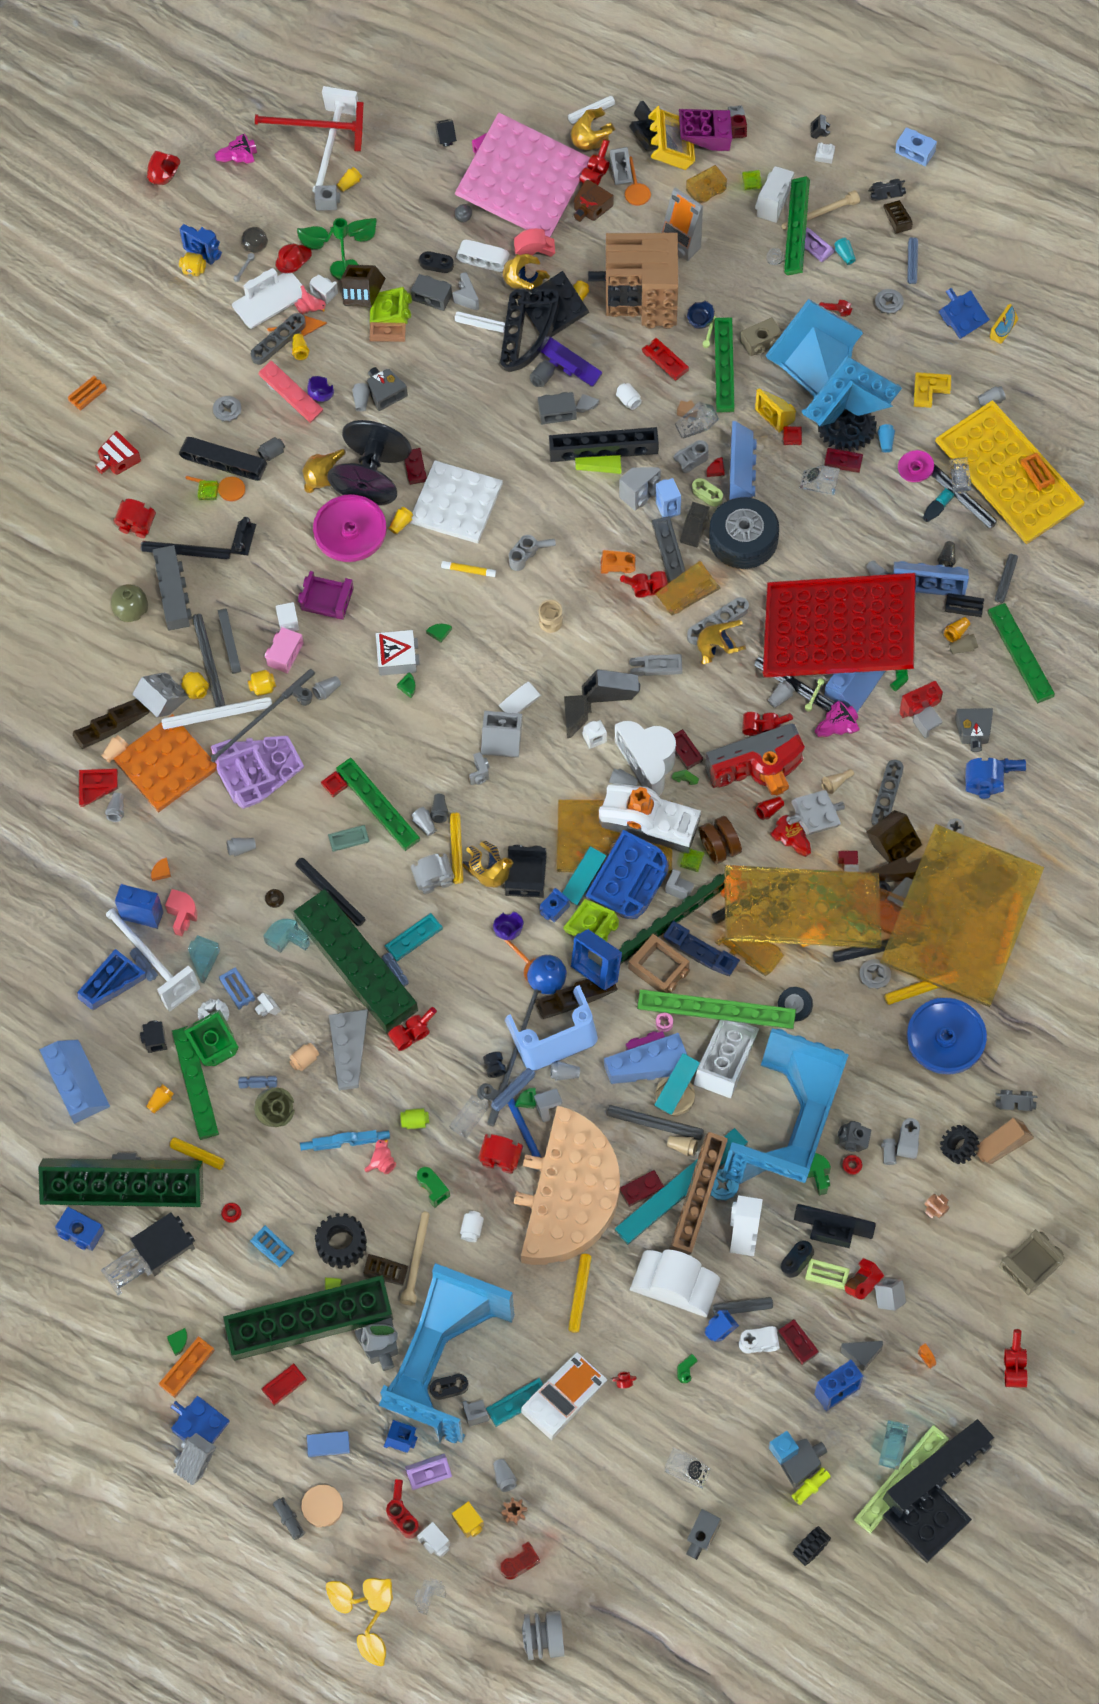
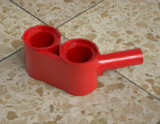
[579,139,610,185]
[620,571,669,598]
[742,712,793,736]
[388,1007,437,1051]
[1004,1329,1028,1388]
[386,1479,420,1539]

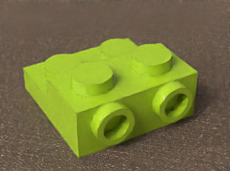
[370,287,412,324]
[563,899,619,942]

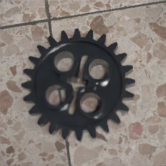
[818,409,877,452]

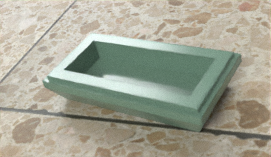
[328,825,370,852]

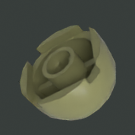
[111,584,148,622]
[254,1087,295,1127]

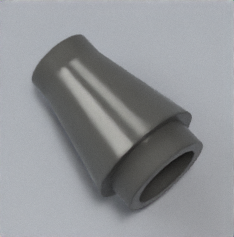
[430,794,449,823]

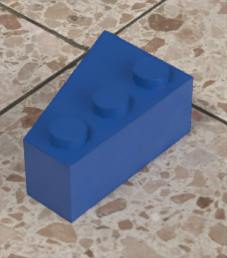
[77,949,146,1010]

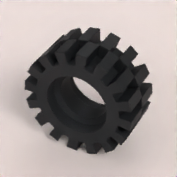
[940,1125,980,1164]
[793,1526,831,1566]

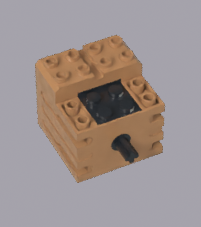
[588,233,678,329]

